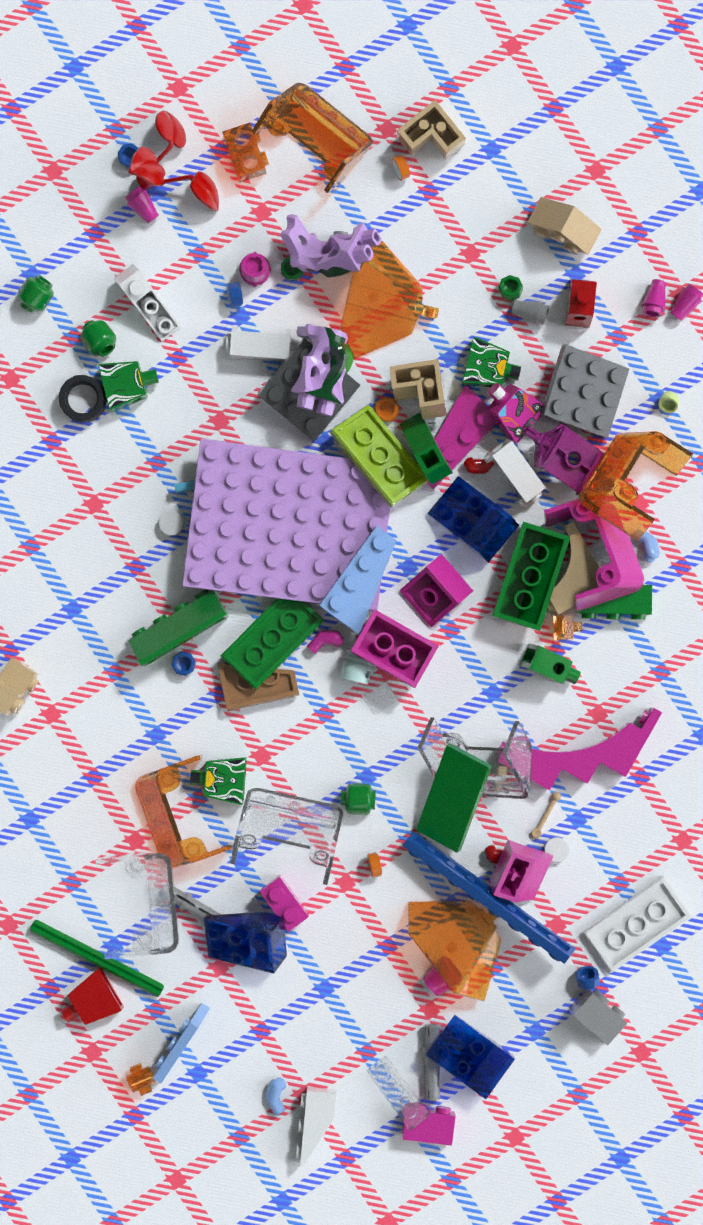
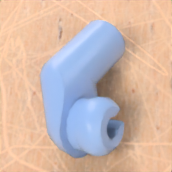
[632,527,660,563]
[265,1077,286,1116]

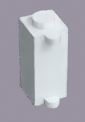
[226,325,291,362]
[484,439,546,506]

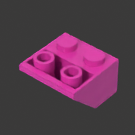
[489,840,553,902]

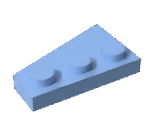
[153,1003,210,1083]

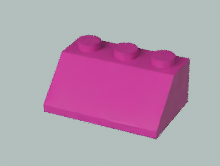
[350,609,439,688]

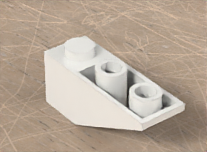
[114,264,181,341]
[296,1087,337,1166]

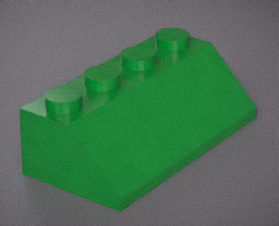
[491,521,570,631]
[129,589,229,666]

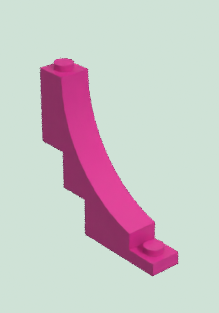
[495,707,662,790]

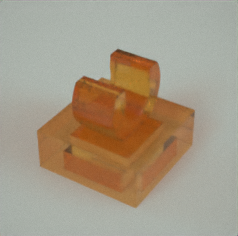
[553,615,582,640]

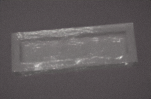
[366,1055,430,1130]

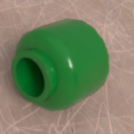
[17,275,54,313]
[80,320,117,357]
[341,783,376,815]

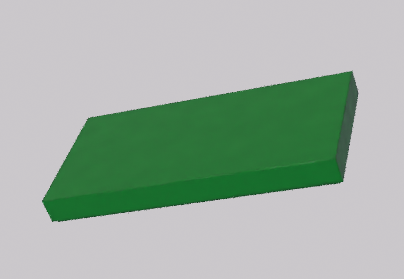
[220,598,324,691]
[416,743,492,853]

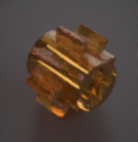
[126,1063,156,1096]

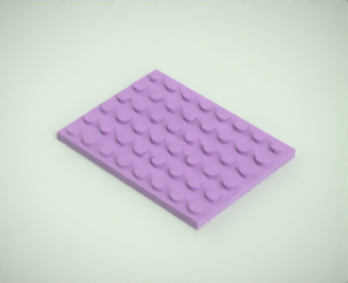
[182,438,390,611]

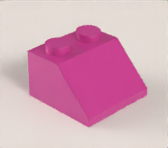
[399,554,473,627]

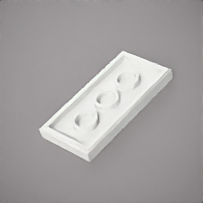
[582,875,692,973]

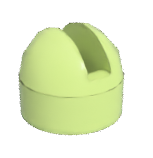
[659,391,679,413]

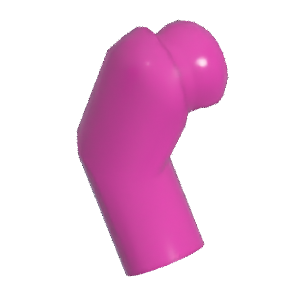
[307,630,344,654]

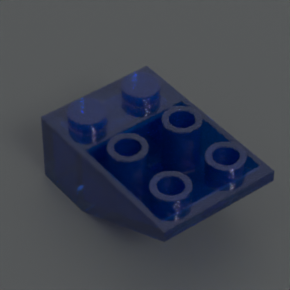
[427,476,519,563]
[204,912,287,974]
[425,1014,515,1099]

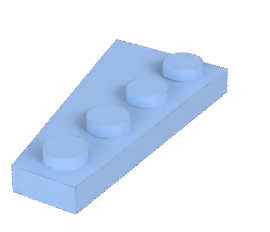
[318,526,397,635]

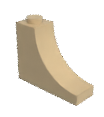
[547,522,600,615]

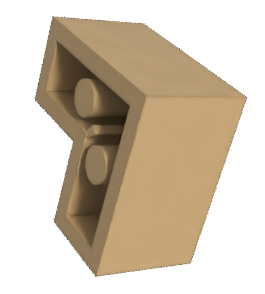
[396,100,466,159]
[527,197,602,255]
[390,359,447,419]
[0,657,39,715]

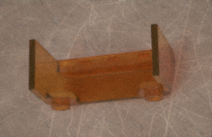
[251,83,373,193]
[579,431,693,541]
[135,754,234,868]

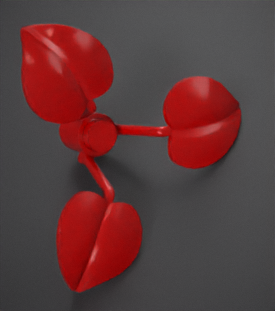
[128,110,219,212]

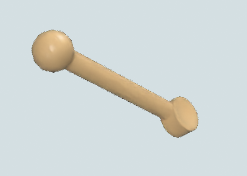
[531,792,561,838]

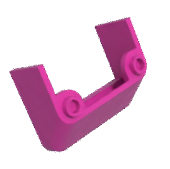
[544,498,644,611]

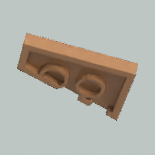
[217,663,300,711]

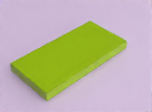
[330,404,428,508]

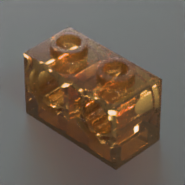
[222,122,269,183]

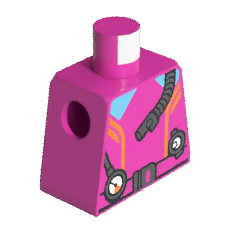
[488,383,543,443]

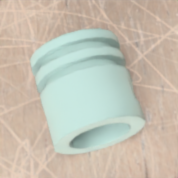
[340,649,372,685]

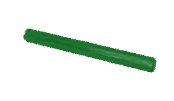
[29,920,164,997]

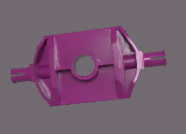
[523,424,616,496]

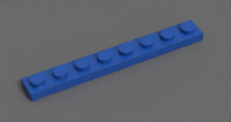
[403,832,576,964]

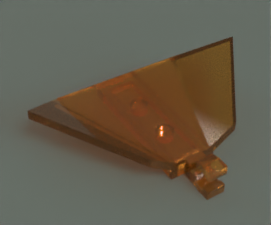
[340,241,439,359]
[408,901,501,1001]

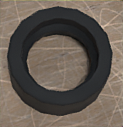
[58,375,107,423]

